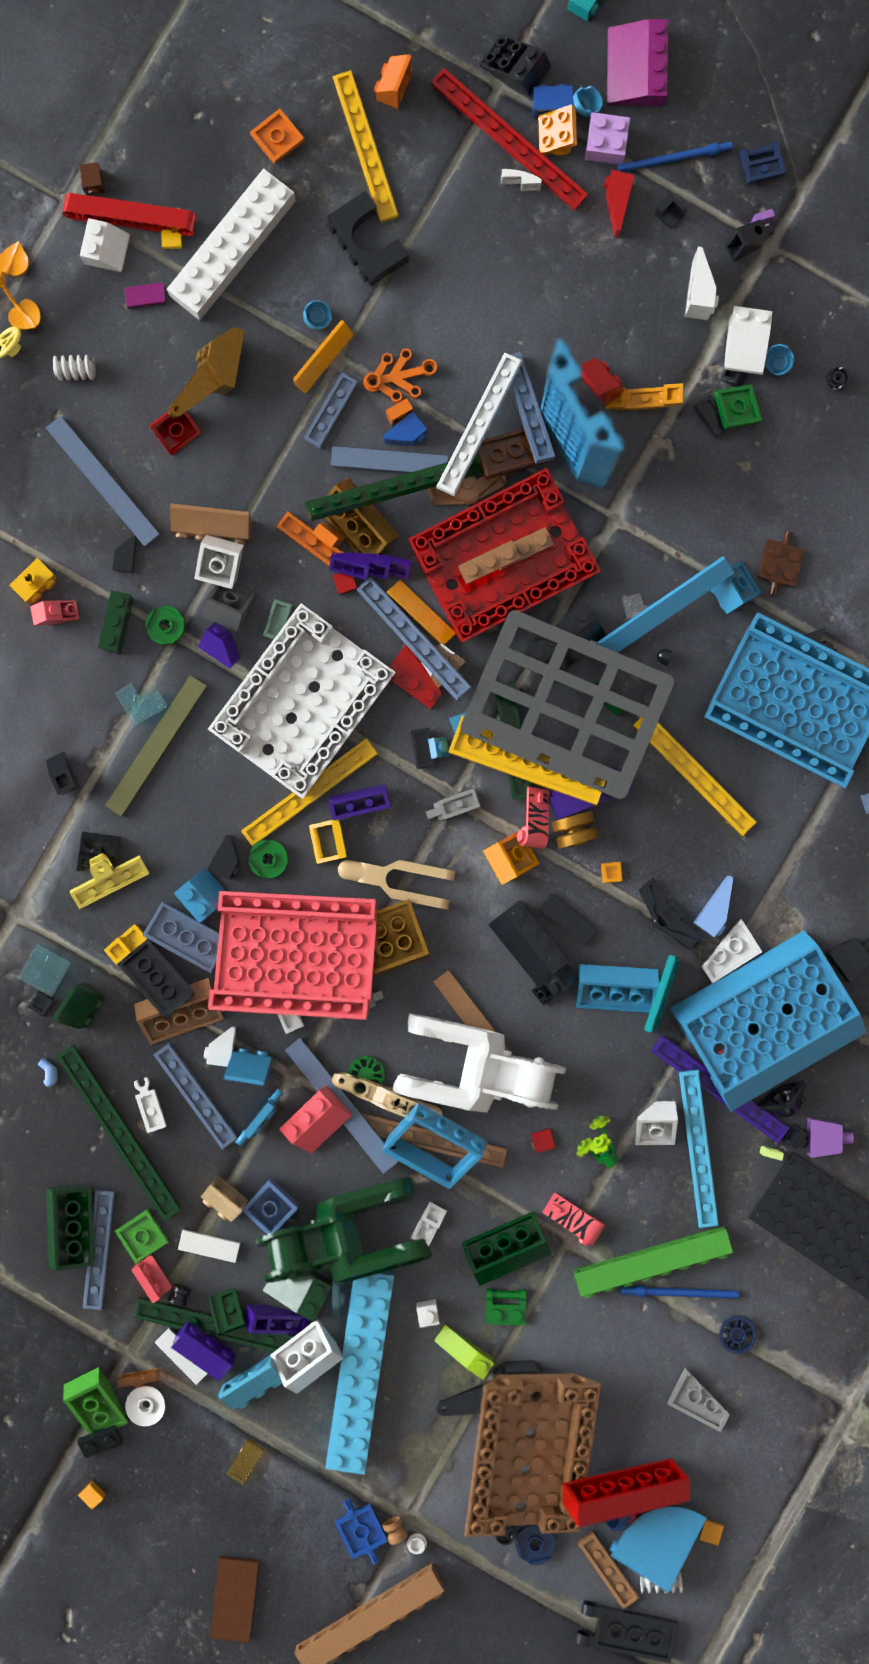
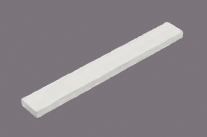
[437,353,522,496]

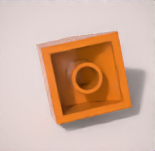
[374,55,412,109]

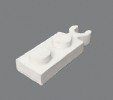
[134,1077,167,1133]

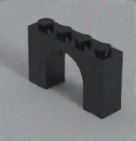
[327,191,409,286]

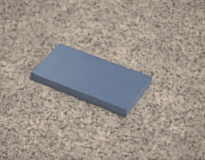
[142,902,219,974]

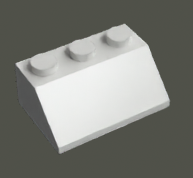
[271,1320,344,1393]

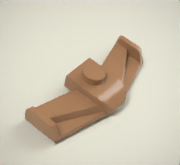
[428,475,507,506]

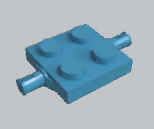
[235,1088,284,1147]

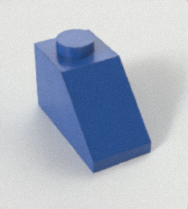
[382,411,427,446]

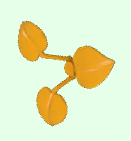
[0,242,41,330]

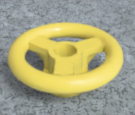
[0,326,21,358]

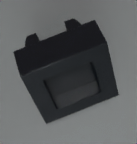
[782,1124,809,1150]

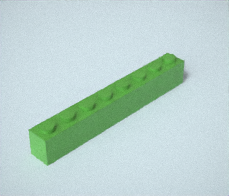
[573,1226,733,1298]

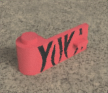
[517,787,549,849]
[542,1192,606,1247]

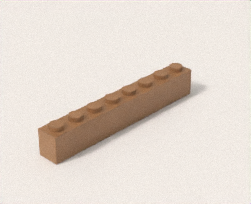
[295,1563,444,1664]

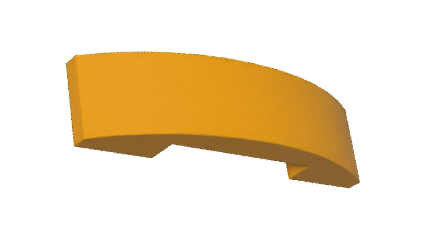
[606,383,684,410]

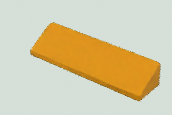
[293,320,353,393]
[387,580,456,646]

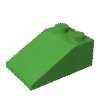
[63,1367,128,1434]

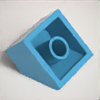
[711,561,762,614]
[174,868,226,923]

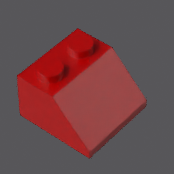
[580,358,624,407]

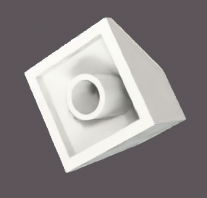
[635,1101,678,1145]

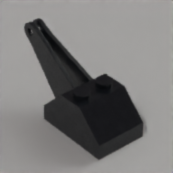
[437,1360,544,1416]

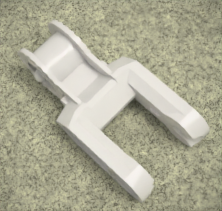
[392,1013,566,1113]

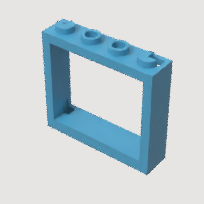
[382,1103,487,1189]

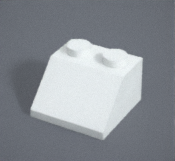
[80,218,130,272]

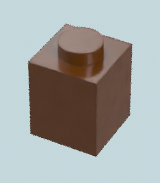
[79,162,105,196]

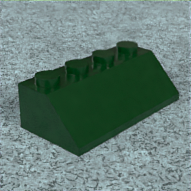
[46,1186,94,1271]
[462,1211,552,1286]

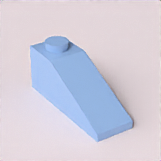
[693,876,733,937]

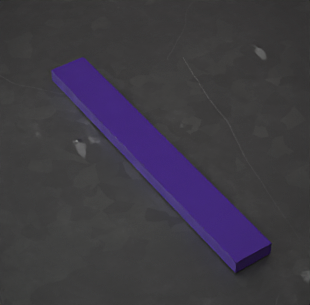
[651,1035,790,1144]

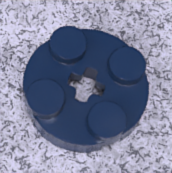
[516,1525,556,1565]

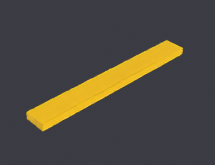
[333,71,399,223]
[633,718,757,836]
[241,738,378,847]

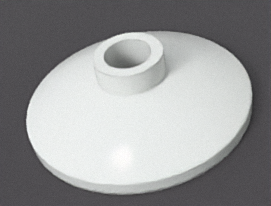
[125,1386,165,1426]

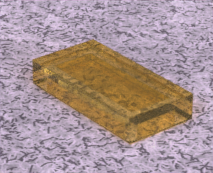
[226,1438,264,1485]

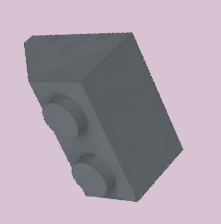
[201,585,256,632]

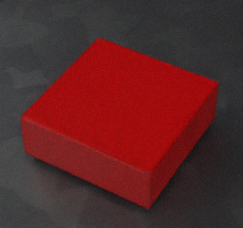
[333,573,357,595]
[531,1128,555,1153]

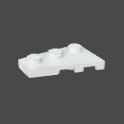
[701,919,762,983]

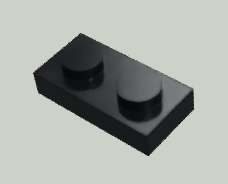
[77,1425,122,1458]

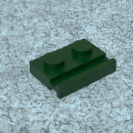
[208,1288,246,1336]

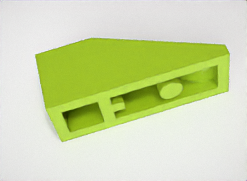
[434,1324,495,1380]

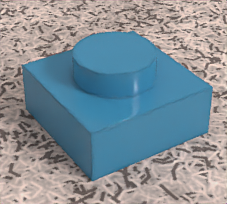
[428,737,450,759]

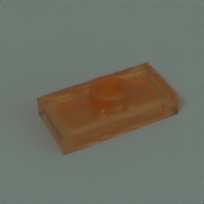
[116,1368,160,1388]

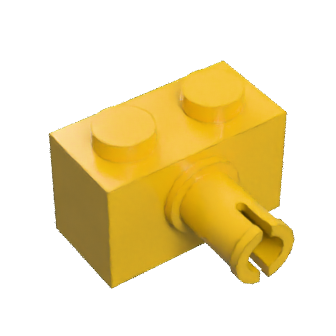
[10,558,57,605]

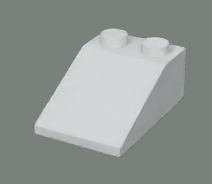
[685,247,719,320]
[724,306,772,375]

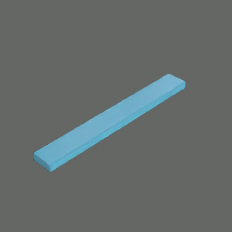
[679,1069,719,1228]

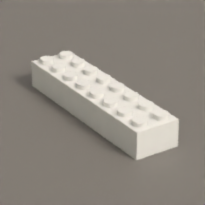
[167,168,296,320]

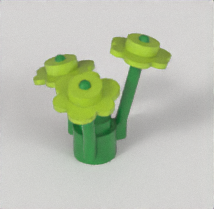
[576,1116,619,1168]

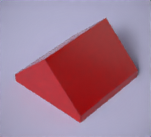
[149,408,202,456]

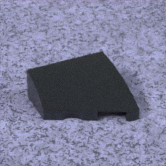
[76,831,121,872]

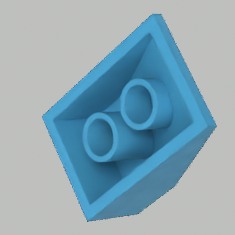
[224,1047,273,1086]

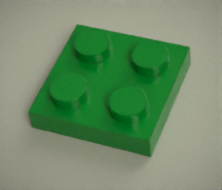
[714,384,762,430]

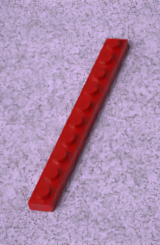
[431,68,588,211]

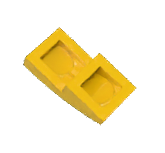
[104,923,148,965]

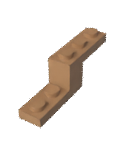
[458,527,554,585]

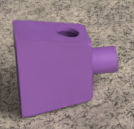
[807,1117,854,1157]

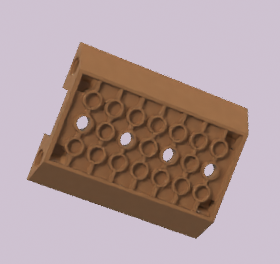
[465,1373,601,1537]

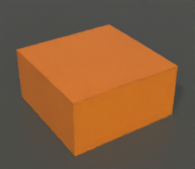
[386,398,413,427]
[313,523,345,548]

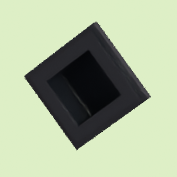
[720,369,749,387]

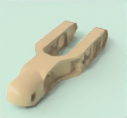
[338,860,456,910]
[332,1073,443,1119]

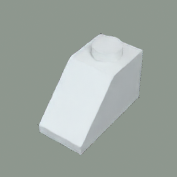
[204,1026,237,1067]

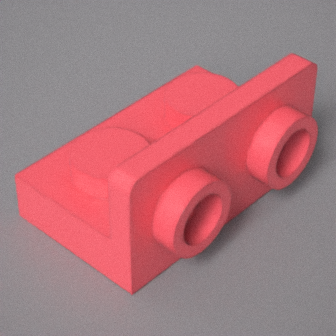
[132,1255,172,1303]

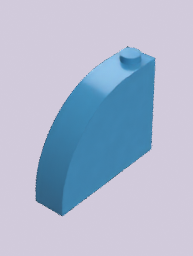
[610,1507,707,1592]

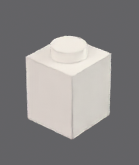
[417,1299,439,1328]

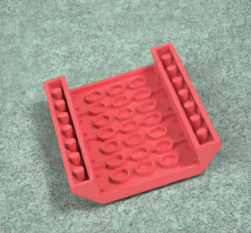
[208,891,377,1020]

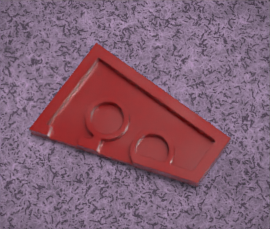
[389,645,442,710]

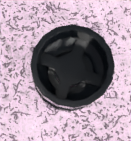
[495,1526,515,1545]

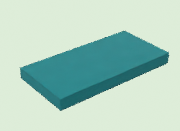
[644,955,680,1033]

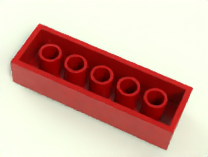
[562,1458,690,1527]

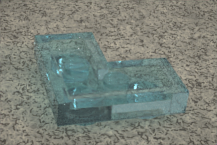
[115,683,169,727]

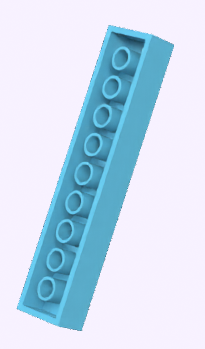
[325,1270,395,1475]

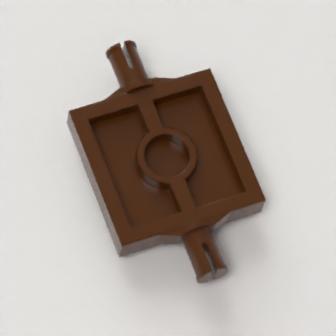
[757,531,805,597]

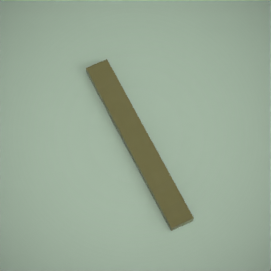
[105,675,207,817]

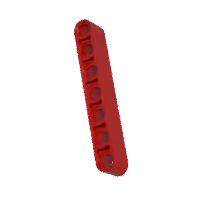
[62,193,197,236]

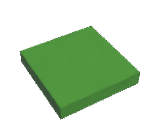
[115,1208,170,1264]

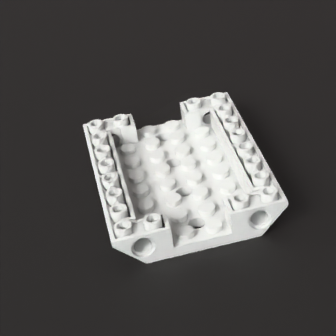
[208,603,396,799]

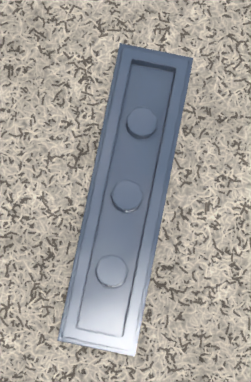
[303,372,359,450]

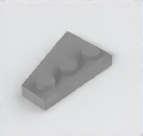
[667,1368,730,1432]

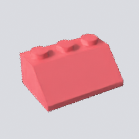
[279,1085,353,1154]

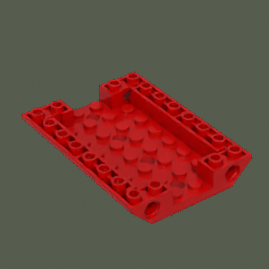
[408,468,601,643]

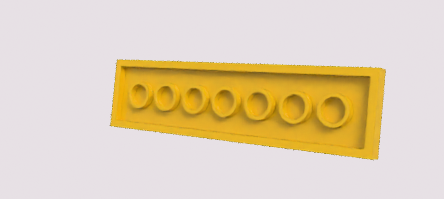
[449,715,606,806]

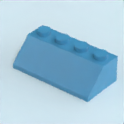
[576,964,659,1013]

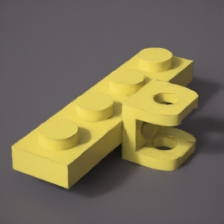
[70,853,149,909]

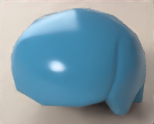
[573,86,603,118]
[303,300,332,331]
[765,344,795,376]

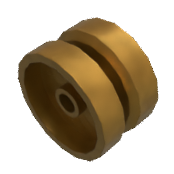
[551,811,600,849]

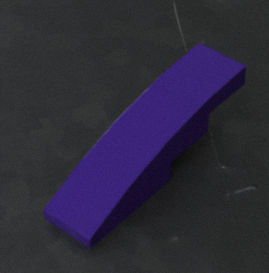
[329,553,412,580]

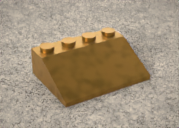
[373,899,432,978]

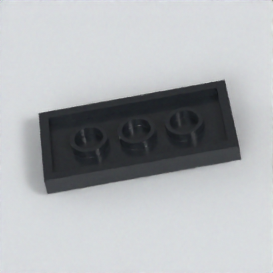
[117,939,196,1020]

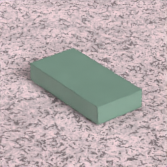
[263,599,293,640]

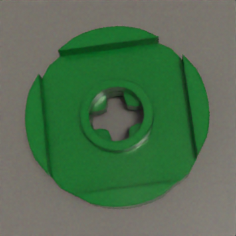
[145,606,185,645]
[249,840,288,879]

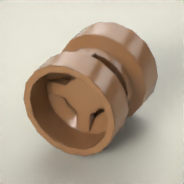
[382,1516,408,1545]

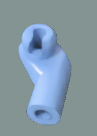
[38,1057,58,1087]

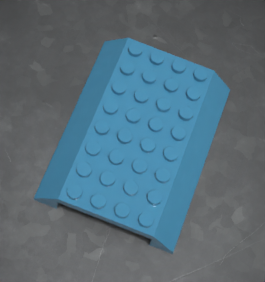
[704,612,869,788]

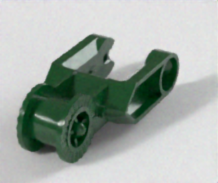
[256,1178,432,1283]

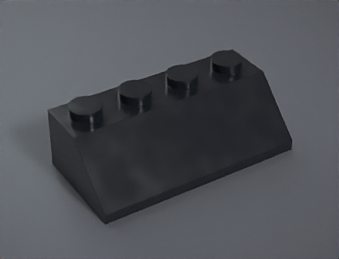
[523,602,607,678]
[488,900,569,985]

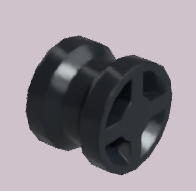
[168,1283,192,1306]

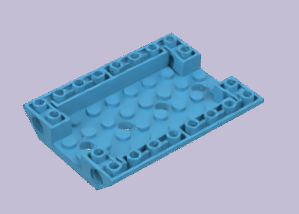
[540,339,624,489]
[669,931,867,1112]

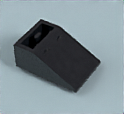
[479,34,551,97]

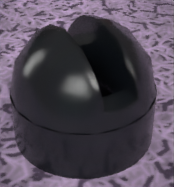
[657,649,672,665]

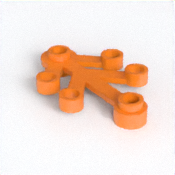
[363,348,437,403]

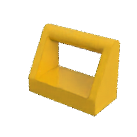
[309,819,347,864]

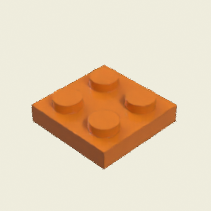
[250,109,305,165]

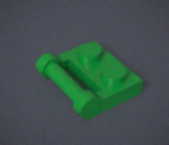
[486,1288,526,1325]

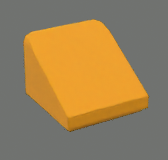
[78,1480,106,1509]

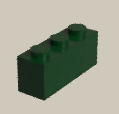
[98,590,134,655]

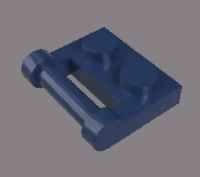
[739,141,786,185]

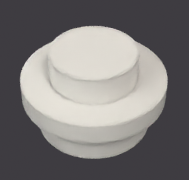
[407,1533,427,1554]

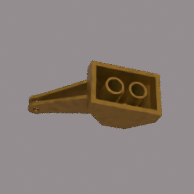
[168,327,245,418]

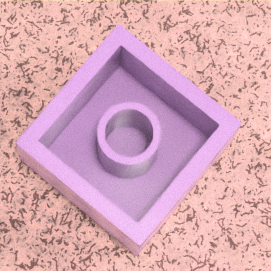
[584,112,630,165]

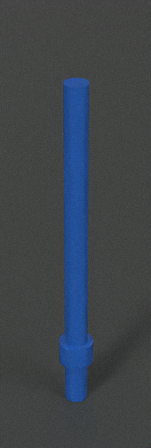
[618,142,733,172]
[620,1285,739,1299]

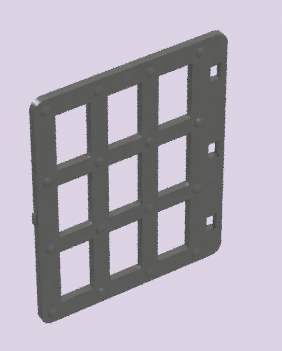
[461,610,674,799]

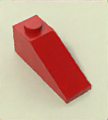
[603,170,635,238]

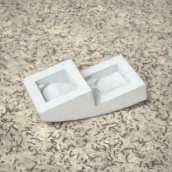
[501,169,541,191]
[410,1202,447,1246]

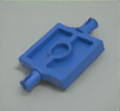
[335,1498,388,1564]

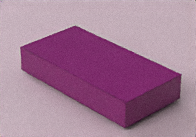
[124,282,166,309]

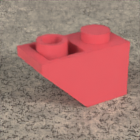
[31,600,79,626]

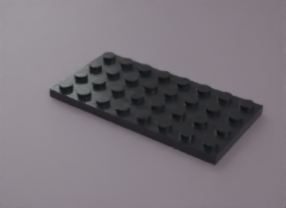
[748,1153,869,1300]

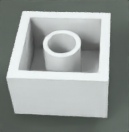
[194,535,244,589]

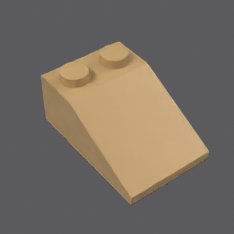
[201,1175,248,1222]

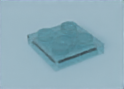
[17,943,72,997]

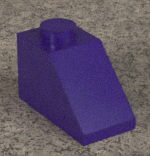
[198,622,240,668]

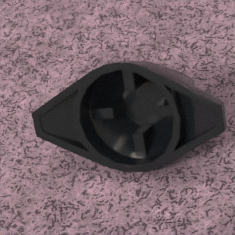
[757,1081,806,1117]

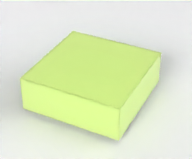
[759,1146,784,1161]

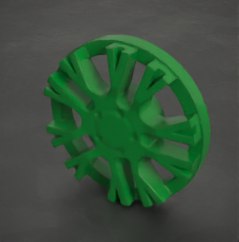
[348,1056,385,1092]

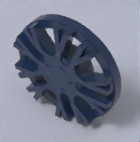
[719,1315,756,1354]

